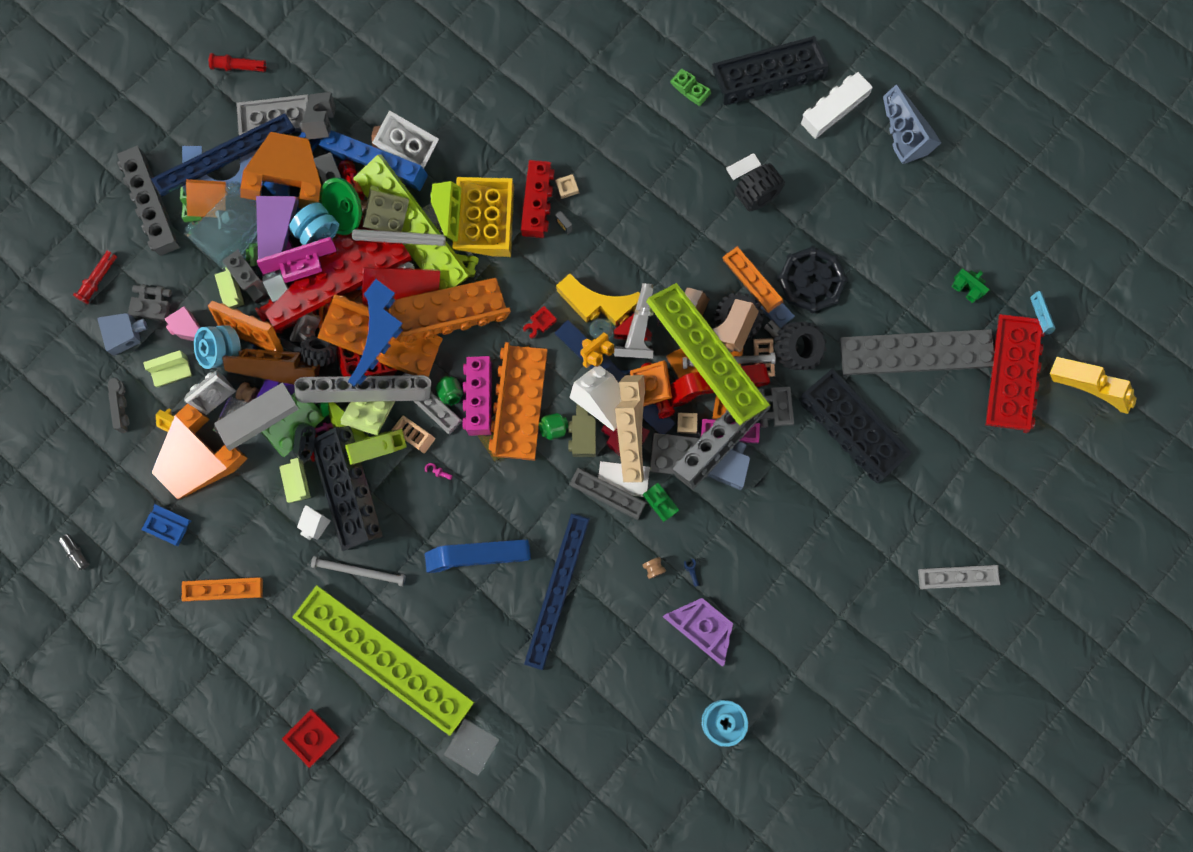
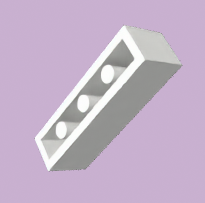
[801,72,873,139]

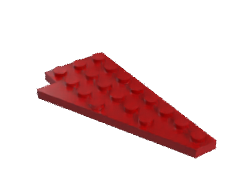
[265,217,412,330]

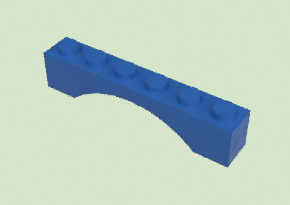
[319,130,428,191]

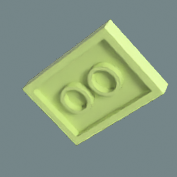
[341,388,395,435]

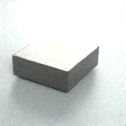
[555,211,573,235]

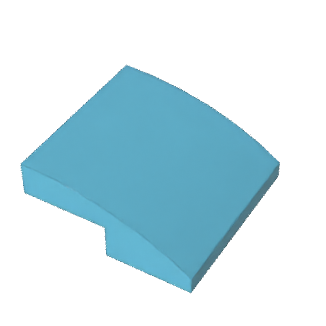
[1030,291,1056,336]

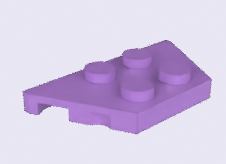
[663,598,733,667]

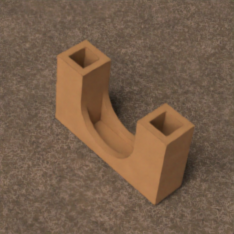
[685,288,759,352]

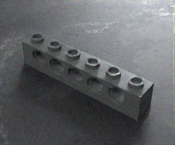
[117,146,181,256]
[672,394,770,490]

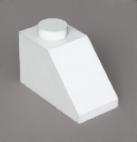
[297,505,331,540]

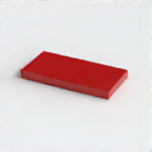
[362,267,440,306]

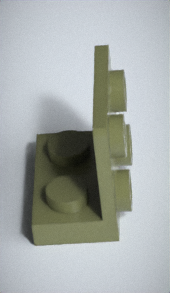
[363,185,409,232]

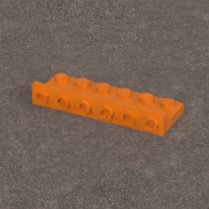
[389,278,511,343]
[317,295,443,377]
[489,342,548,461]

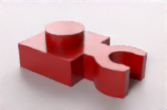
[523,306,557,339]

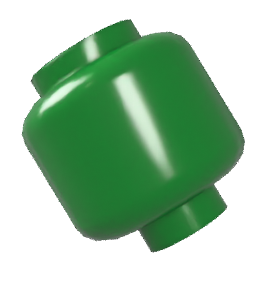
[436,376,463,405]
[539,413,568,440]

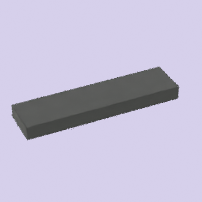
[569,468,647,520]

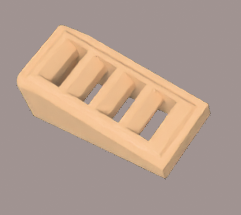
[753,338,775,377]
[392,415,435,453]

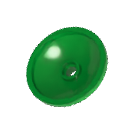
[319,177,362,235]

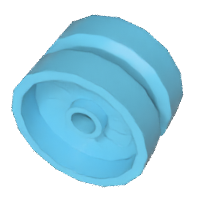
[289,202,339,245]
[194,325,241,369]
[701,700,748,747]

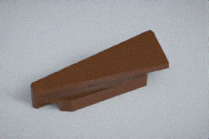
[222,349,320,385]

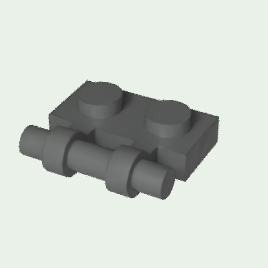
[128,284,172,321]
[758,387,794,428]

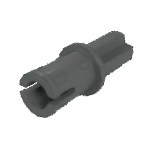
[59,534,90,571]

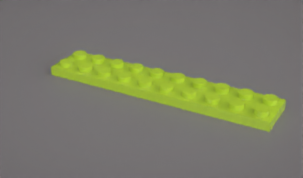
[292,585,475,736]

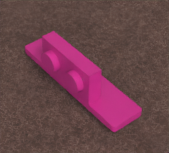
[257,237,336,283]

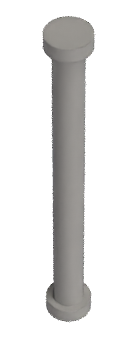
[683,352,775,369]
[311,556,406,586]

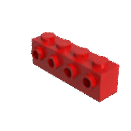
[521,160,555,238]

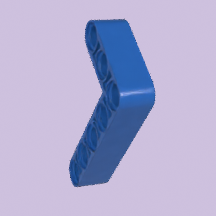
[425,540,531,573]

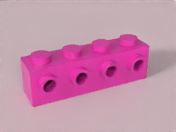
[463,356,492,436]

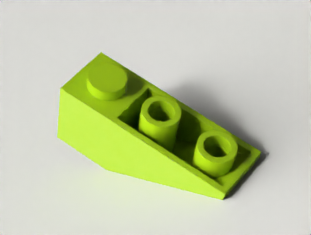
[345,429,407,465]

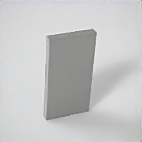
[237,94,309,135]
[214,382,298,451]

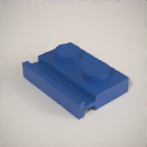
[141,504,191,546]

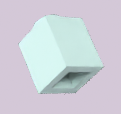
[262,270,289,302]

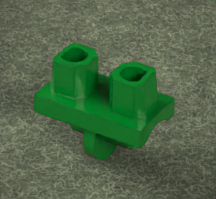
[952,268,990,303]
[642,483,679,523]

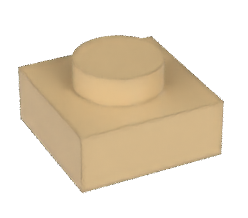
[555,174,579,199]
[677,413,697,434]

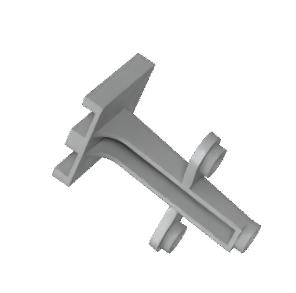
[614,283,654,359]

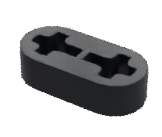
[293,423,316,460]

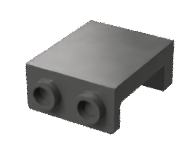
[222,250,269,303]

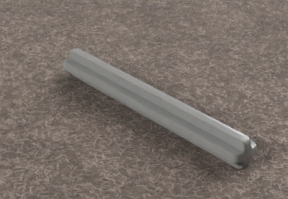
[352,229,446,246]

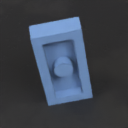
[755,300,795,329]

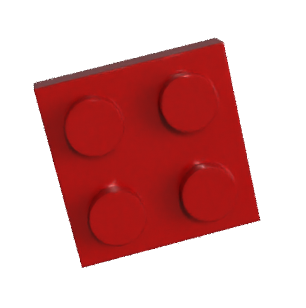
[282,709,340,768]

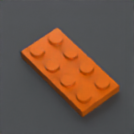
[208,301,284,351]

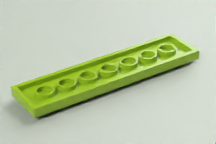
[353,154,471,290]
[646,283,770,426]

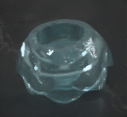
[590,318,613,339]

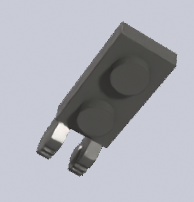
[108,378,129,433]

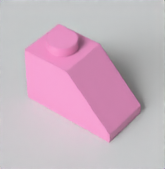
[165,306,201,341]

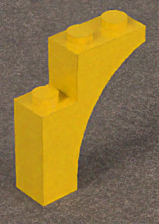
[556,274,640,327]
[1050,357,1136,414]

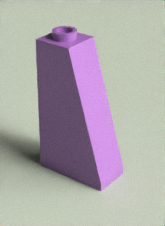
[256,196,299,259]

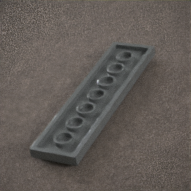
[839,329,994,376]

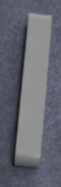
[294,375,431,403]

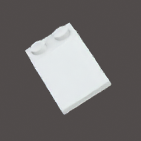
[372,110,439,169]
[570,365,621,431]
[185,370,236,415]

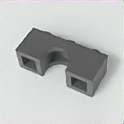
[300,92,336,139]

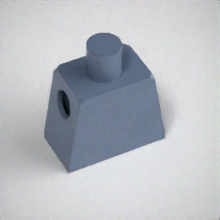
[97,313,148,356]
[708,441,750,490]

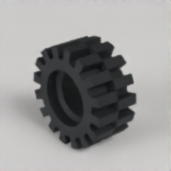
[301,335,337,366]

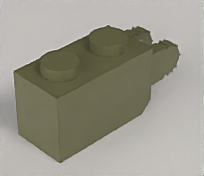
[568,404,596,457]

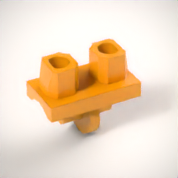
[580,332,615,368]

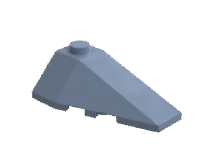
[883,84,941,164]

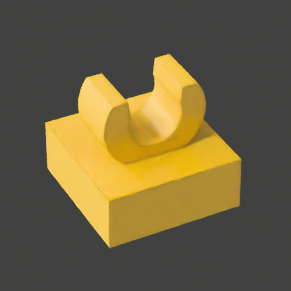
[156,409,175,432]

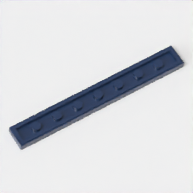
[151,113,295,197]
[555,320,676,434]
[524,513,590,670]

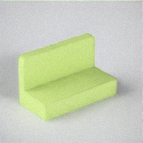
[215,266,245,309]
[143,350,192,387]
[280,458,311,503]

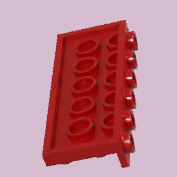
[985,314,1045,433]

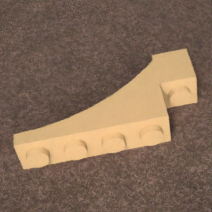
[615,375,646,482]

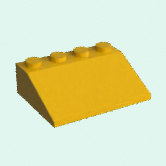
[453,177,514,257]

